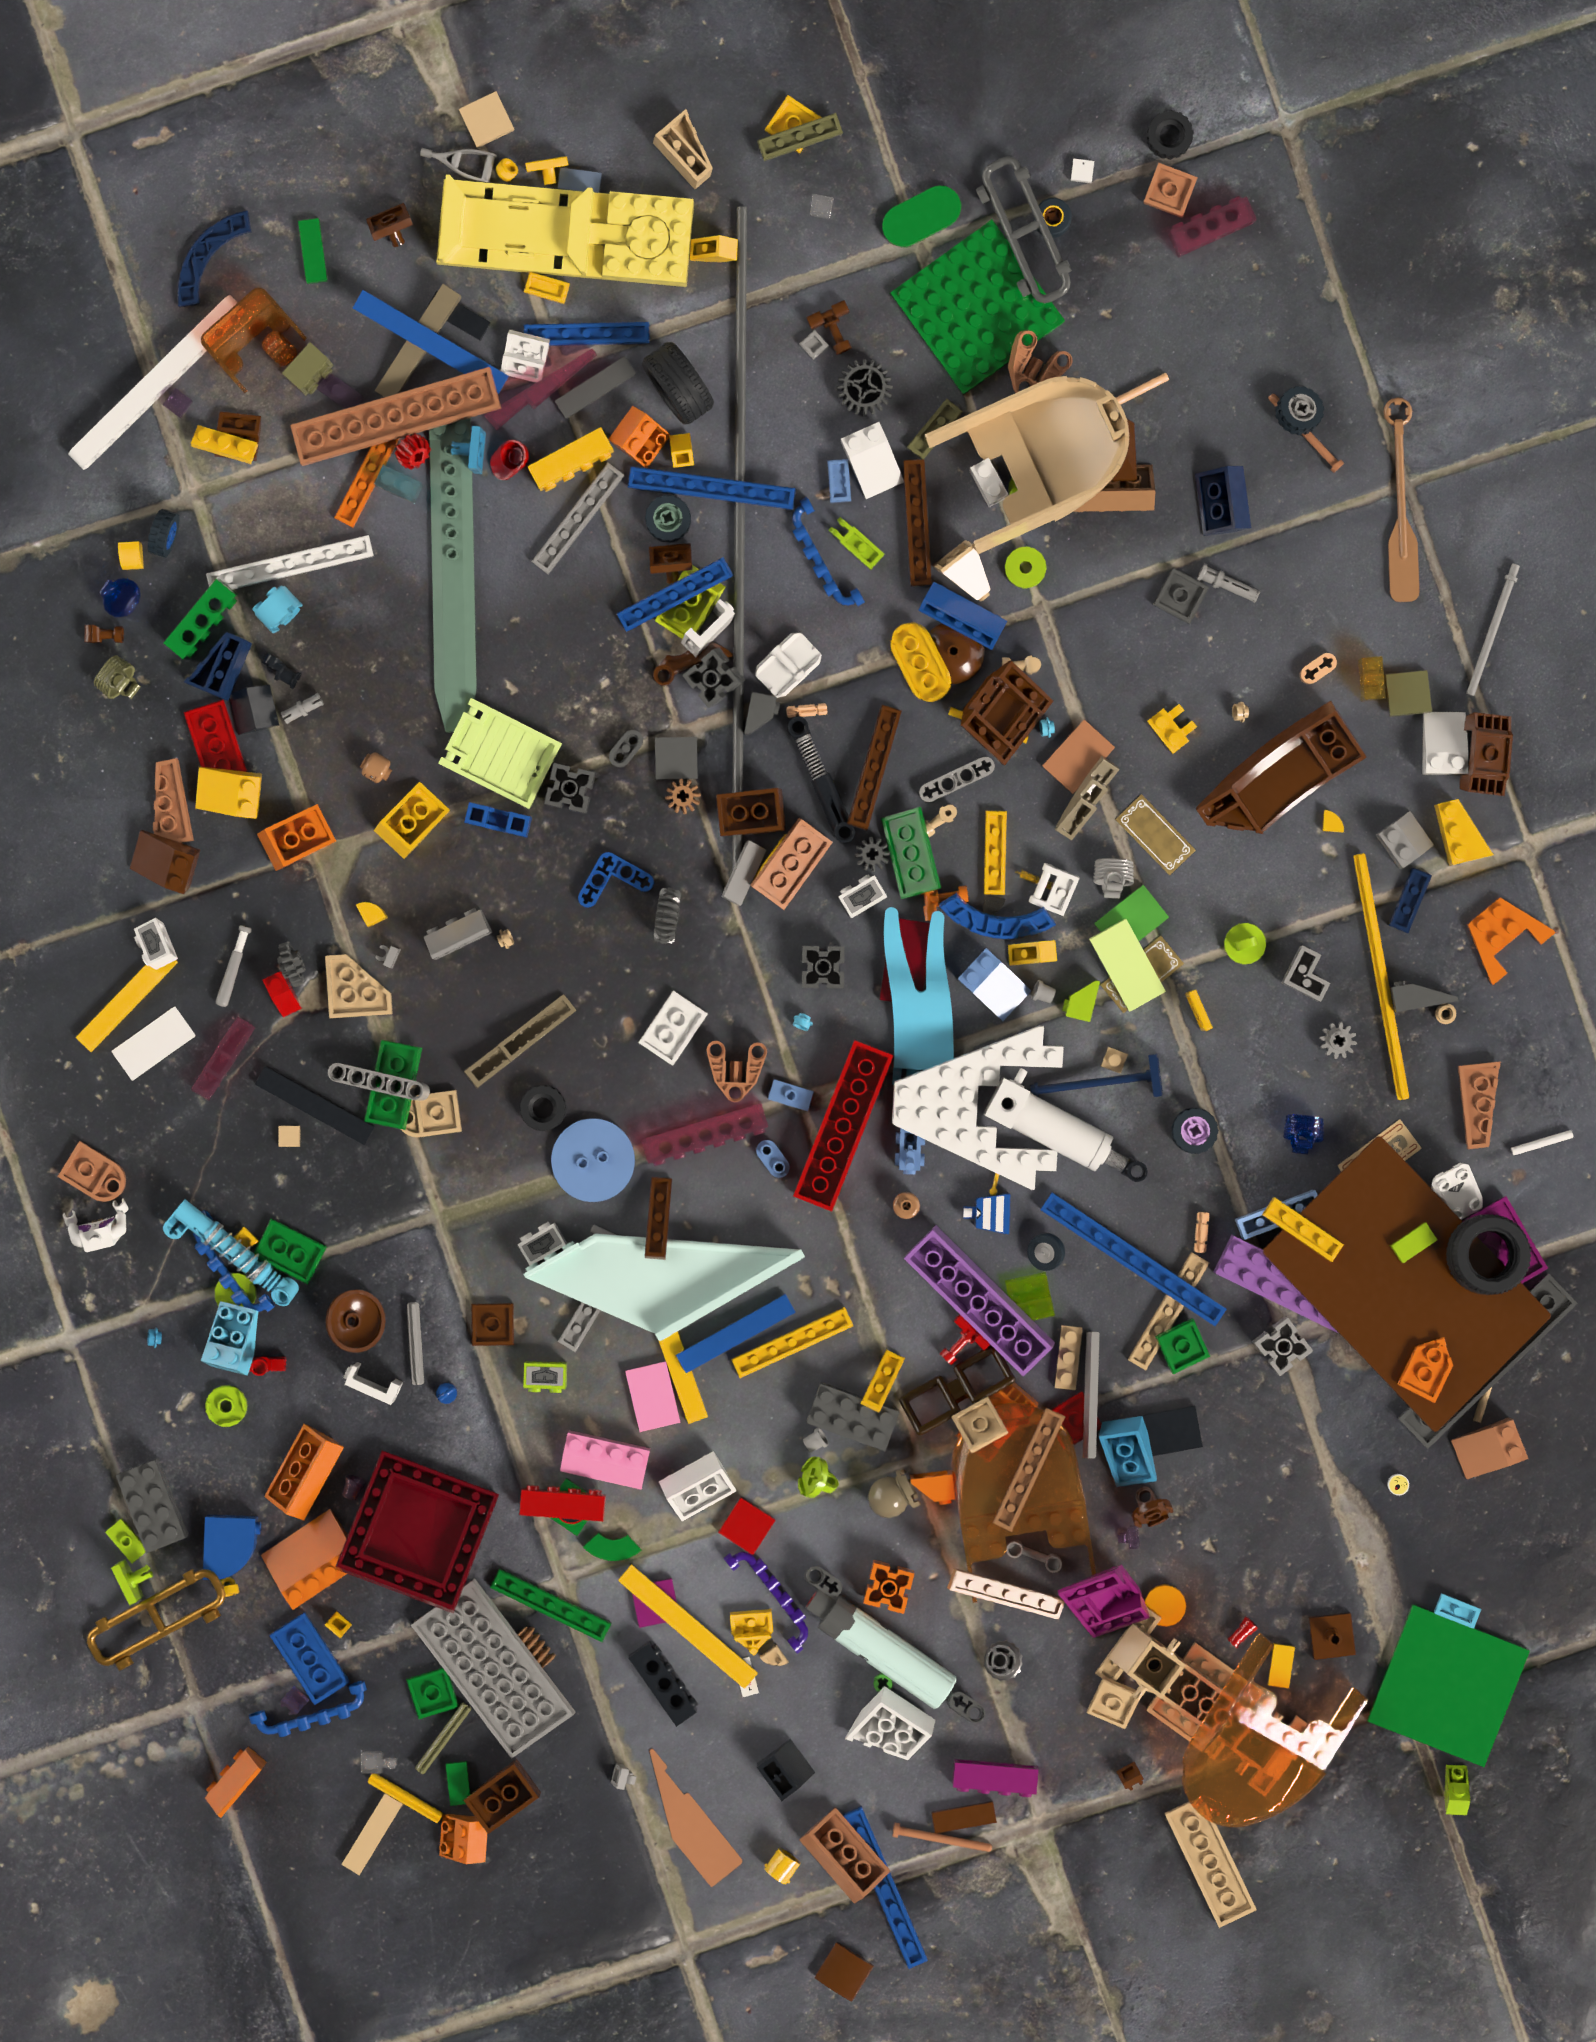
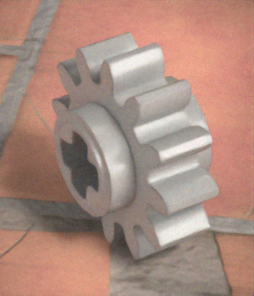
[1319,1022,1357,1059]

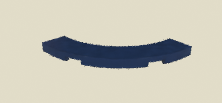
[177,211,252,308]

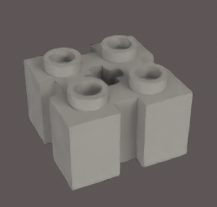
[1252,1316,1313,1376]

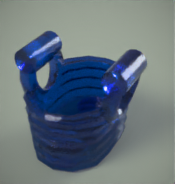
[100,578,141,617]
[1283,1114,1324,1154]

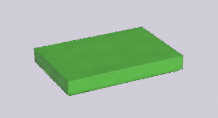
[1094,885,1169,941]

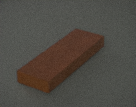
[931,1801,997,1834]

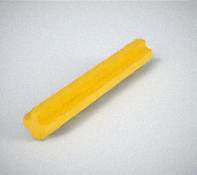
[368,1772,443,1823]

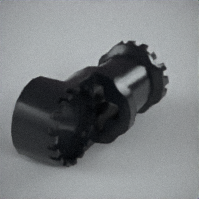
[261,653,302,689]

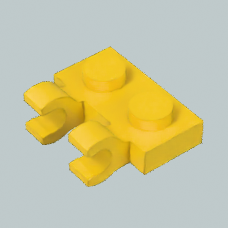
[1147,704,1197,754]

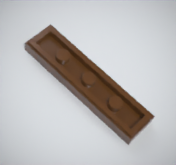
[645,1177,672,1260]

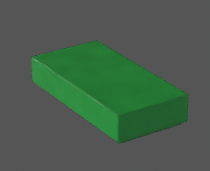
[446,1761,471,1806]

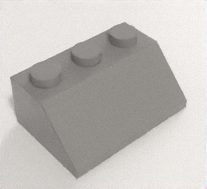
[424,908,493,960]

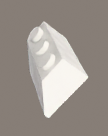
[659,1451,736,1521]

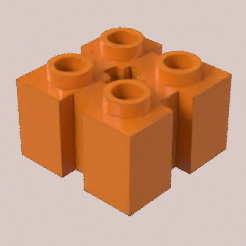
[863,1560,915,1614]

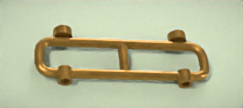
[87,1569,226,1671]

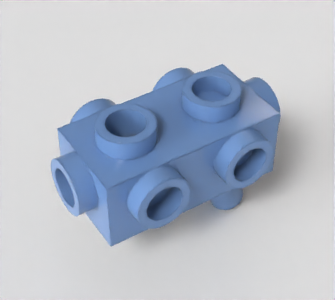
[895,1128,925,1174]

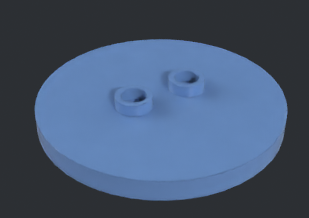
[551,1118,635,1202]

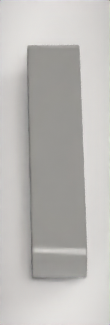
[328,1063,430,1101]

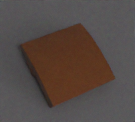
[215,412,261,461]
[814,1942,874,2002]

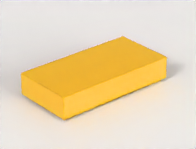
[524,272,570,304]
[1268,1643,1295,1688]

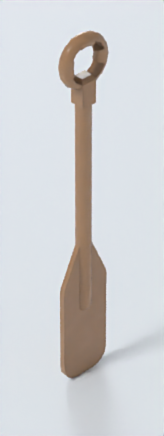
[1383,397,1420,602]

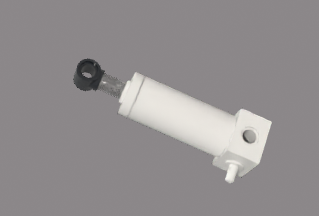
[983,1068,1148,1182]

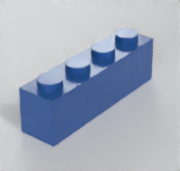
[918,582,1007,650]

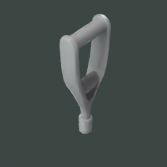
[420,148,497,183]

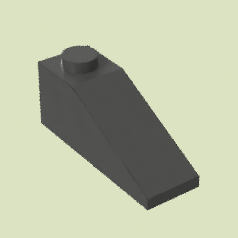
[1390,980,1458,1012]

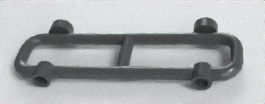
[976,156,1072,303]

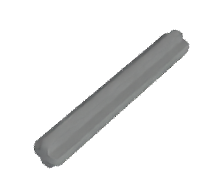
[407,1302,424,1385]

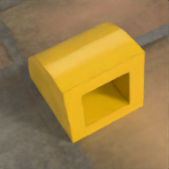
[669,433,694,468]
[118,541,144,570]
[356,902,388,927]

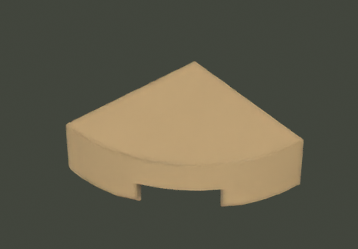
[760,1644,789,1666]

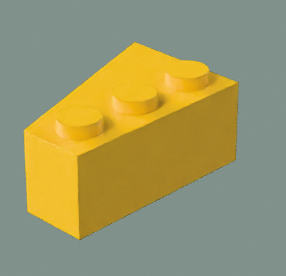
[1434,799,1493,866]

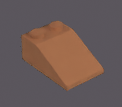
[1451,1417,1528,1479]

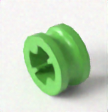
[873,1673,892,1692]

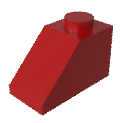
[263,971,302,1018]

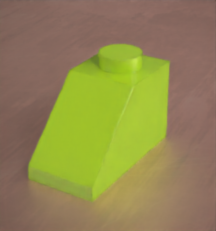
[1062,981,1100,1022]

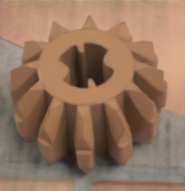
[665,779,701,814]

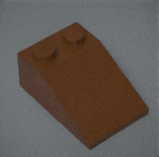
[716,788,786,837]
[130,830,200,894]
[464,1759,541,1834]

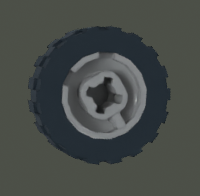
[1275,386,1324,435]

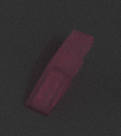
[191,1017,255,1101]

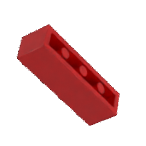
[519,1485,606,1522]

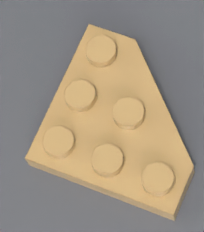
[325,954,393,1018]

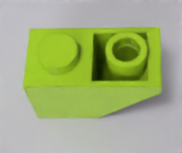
[1444,1765,1470,1815]

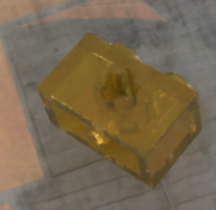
[1358,656,1386,702]

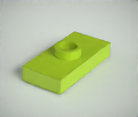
[105,1518,146,1564]

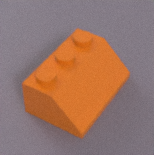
[205,1746,267,1818]

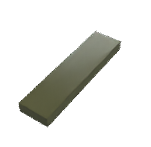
[757,113,843,161]

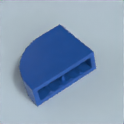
[203,1515,261,1580]

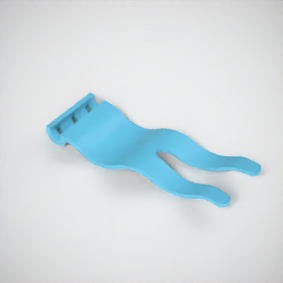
[884,907,954,1085]

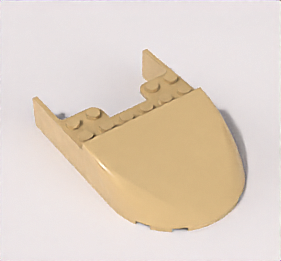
[925,376,1129,554]

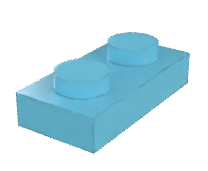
[1434,1593,1481,1629]

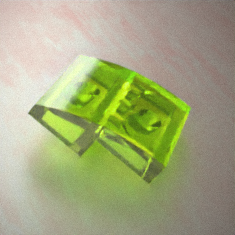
[1005,1272,1055,1320]

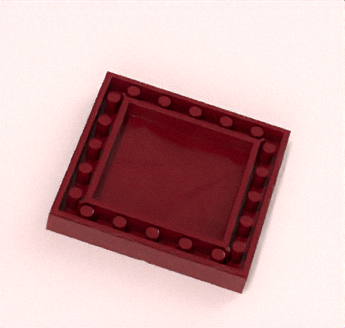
[335,1450,499,1614]

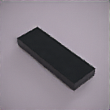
[426,291,491,341]

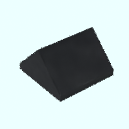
[230,685,280,735]

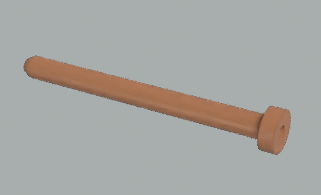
[1269,393,1344,473]
[892,1822,992,1852]

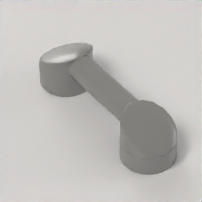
[1006,1540,1062,1573]

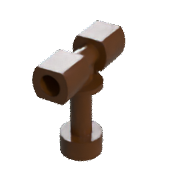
[806,300,852,355]

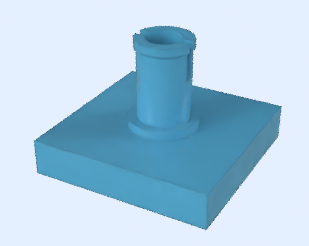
[451,426,486,474]

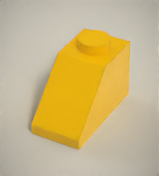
[690,235,738,262]
[1008,940,1057,966]

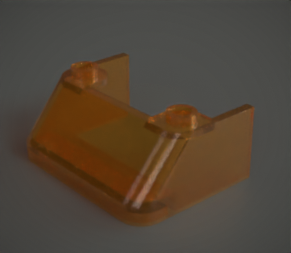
[201,288,307,393]

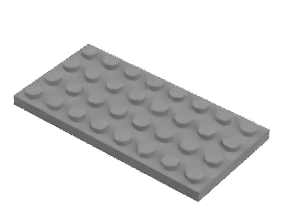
[411,1578,576,1759]

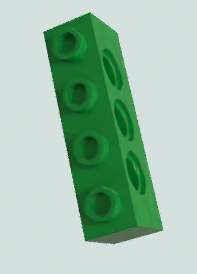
[164,578,238,659]

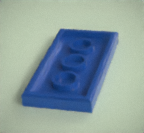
[270,1612,350,1705]

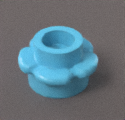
[1039,717,1055,738]
[793,1013,813,1031]

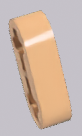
[1300,653,1337,684]

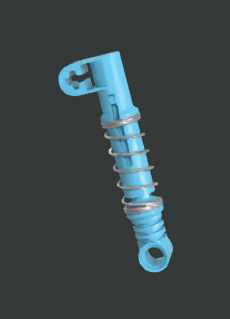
[163,1199,299,1306]

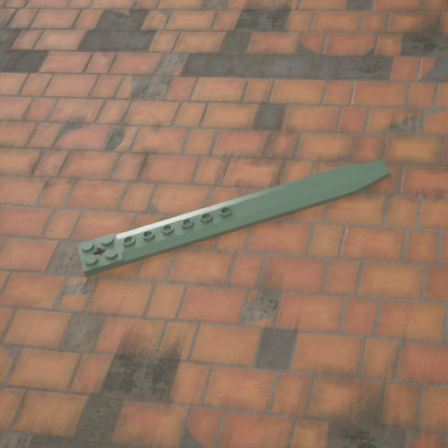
[429,418,477,733]

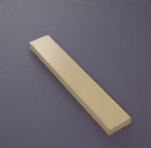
[1128,1252,1209,1370]

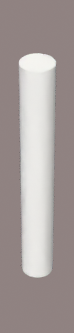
[1511,1130,1573,1156]

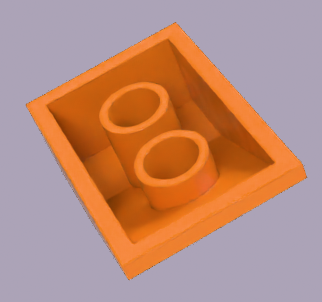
[257,804,336,871]

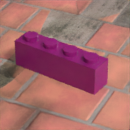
[952,1759,1039,1797]

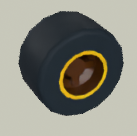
[1034,198,1072,238]

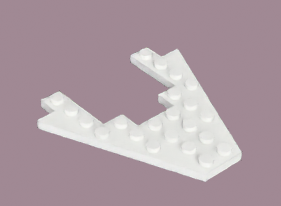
[892,1026,1063,1190]

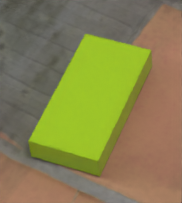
[1390,1223,1437,1263]

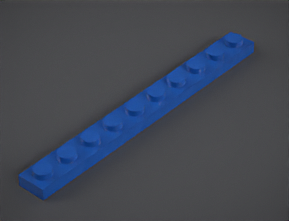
[1040,1193,1227,1326]

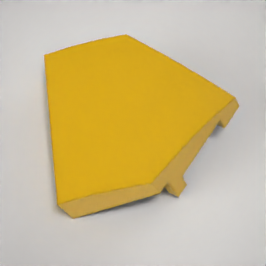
[730,1609,773,1655]

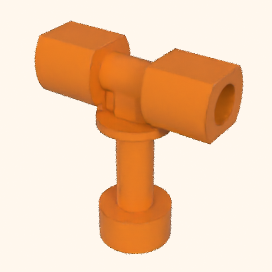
[923,885,969,921]

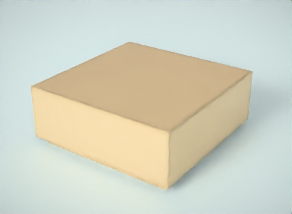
[279,1126,300,1147]

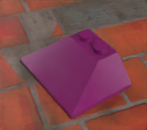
[1058,1564,1150,1638]

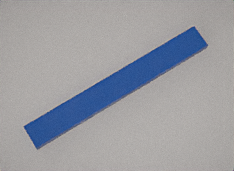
[353,290,509,394]
[628,466,796,510]
[843,1806,928,1969]

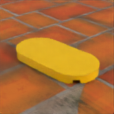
[890,622,951,702]

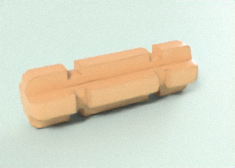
[786,703,827,718]
[1194,1212,1209,1253]

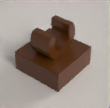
[1116,1761,1144,1791]

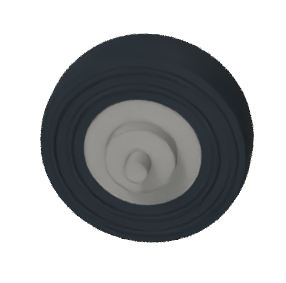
[1027,1233,1065,1271]

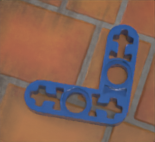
[578,852,654,908]

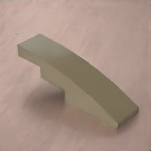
[1055,756,1120,840]

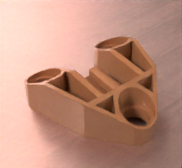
[1008,330,1073,393]
[706,1041,767,1102]

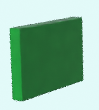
[254,1219,327,1284]

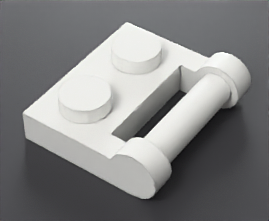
[1029,863,1079,916]

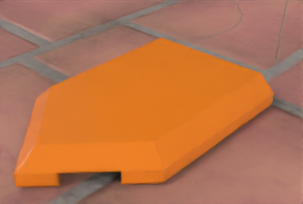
[1397,1337,1453,1403]

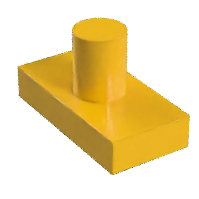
[525,156,568,185]

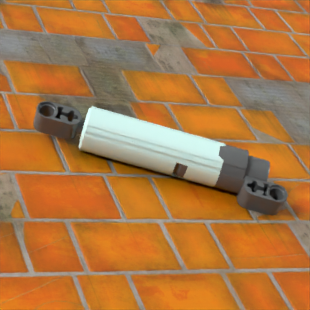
[804,1566,985,1723]

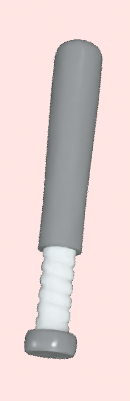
[216,925,251,1007]

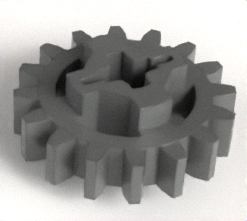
[277,941,306,987]

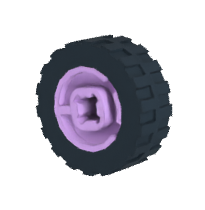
[1171,1108,1219,1154]

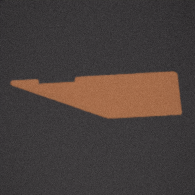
[649,1749,742,1887]

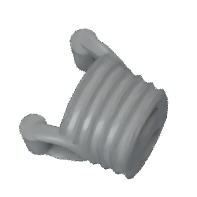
[1093,858,1134,899]

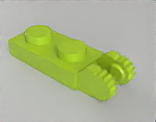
[829,517,885,570]

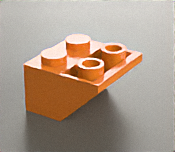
[608,406,670,468]
[439,1814,487,1864]

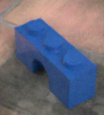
[464,802,532,838]

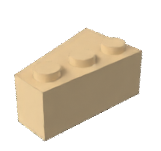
[653,109,713,189]

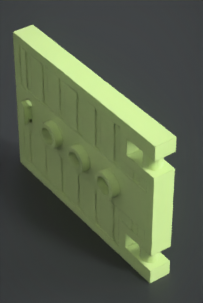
[438,698,562,809]

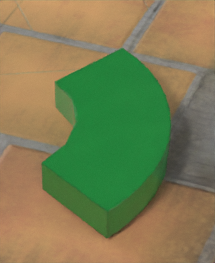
[583,1532,642,1561]

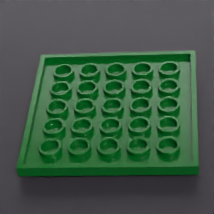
[890,219,1065,395]

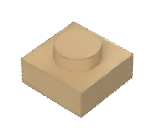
[1101,1047,1128,1074]

